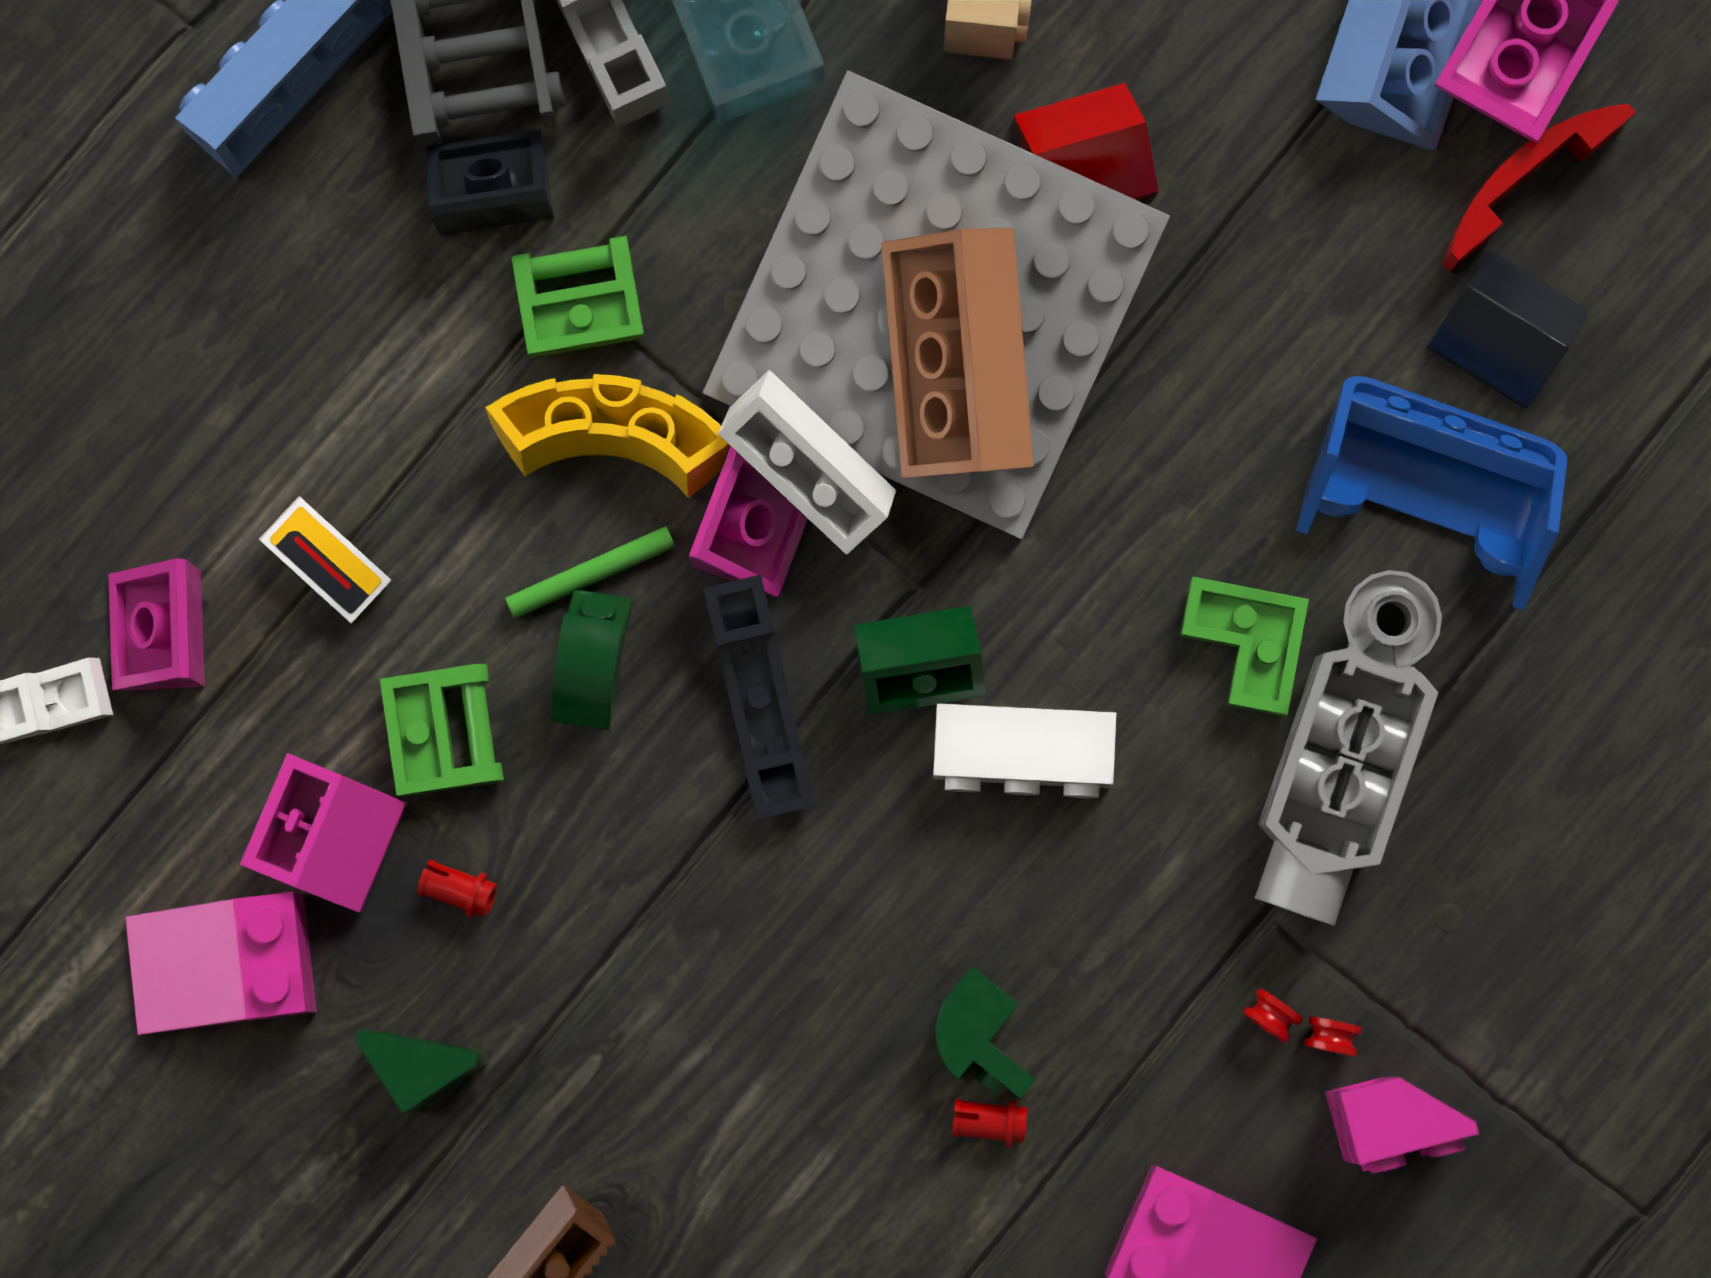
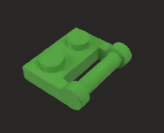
[512,235,645,358]
[380,664,504,797]

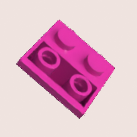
[240,753,407,913]
[1325,1077,1479,1173]

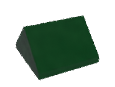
[356,1029,491,1114]

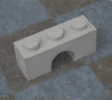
[556,0,670,128]

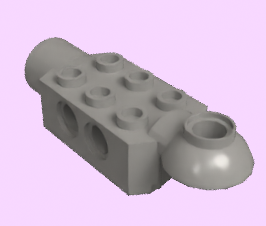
[1255,570,1442,926]

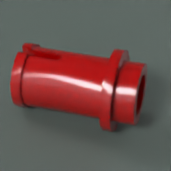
[417,859,498,919]
[952,1099,1028,1148]

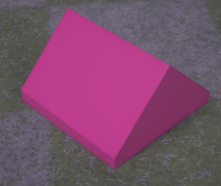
[689,446,808,598]
[108,558,205,691]

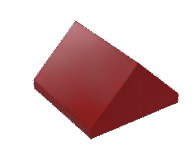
[1014,83,1159,200]

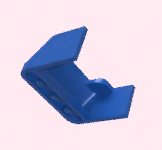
[1296,376,1567,611]

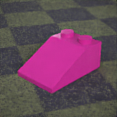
[1434,0,1619,144]
[126,892,317,1035]
[1104,1164,1317,1278]

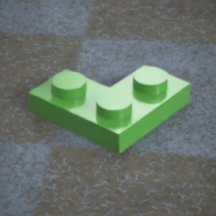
[1180,576,1309,717]

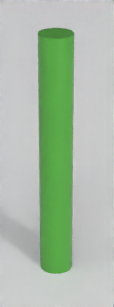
[505,526,676,619]

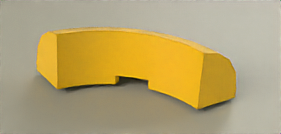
[485,374,731,498]

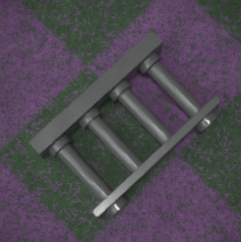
[391,0,564,150]

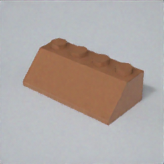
[881,228,1034,478]

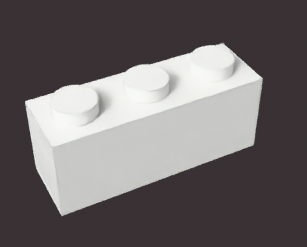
[718,370,896,555]
[933,704,1116,798]

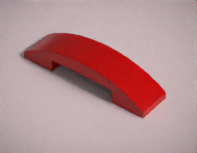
[1442,104,1636,273]

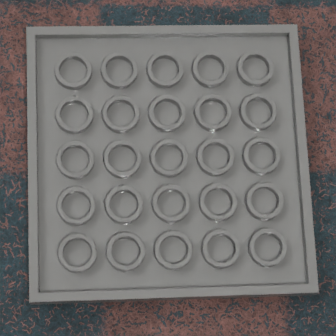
[703,70,1170,539]

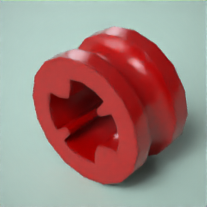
[1242,988,1303,1044]
[1303,1016,1362,1057]

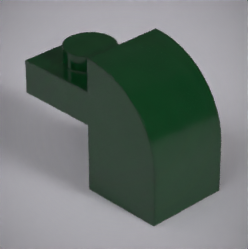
[551,589,632,730]
[935,966,1035,1100]

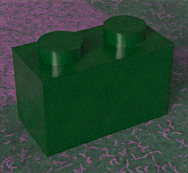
[854,605,986,715]

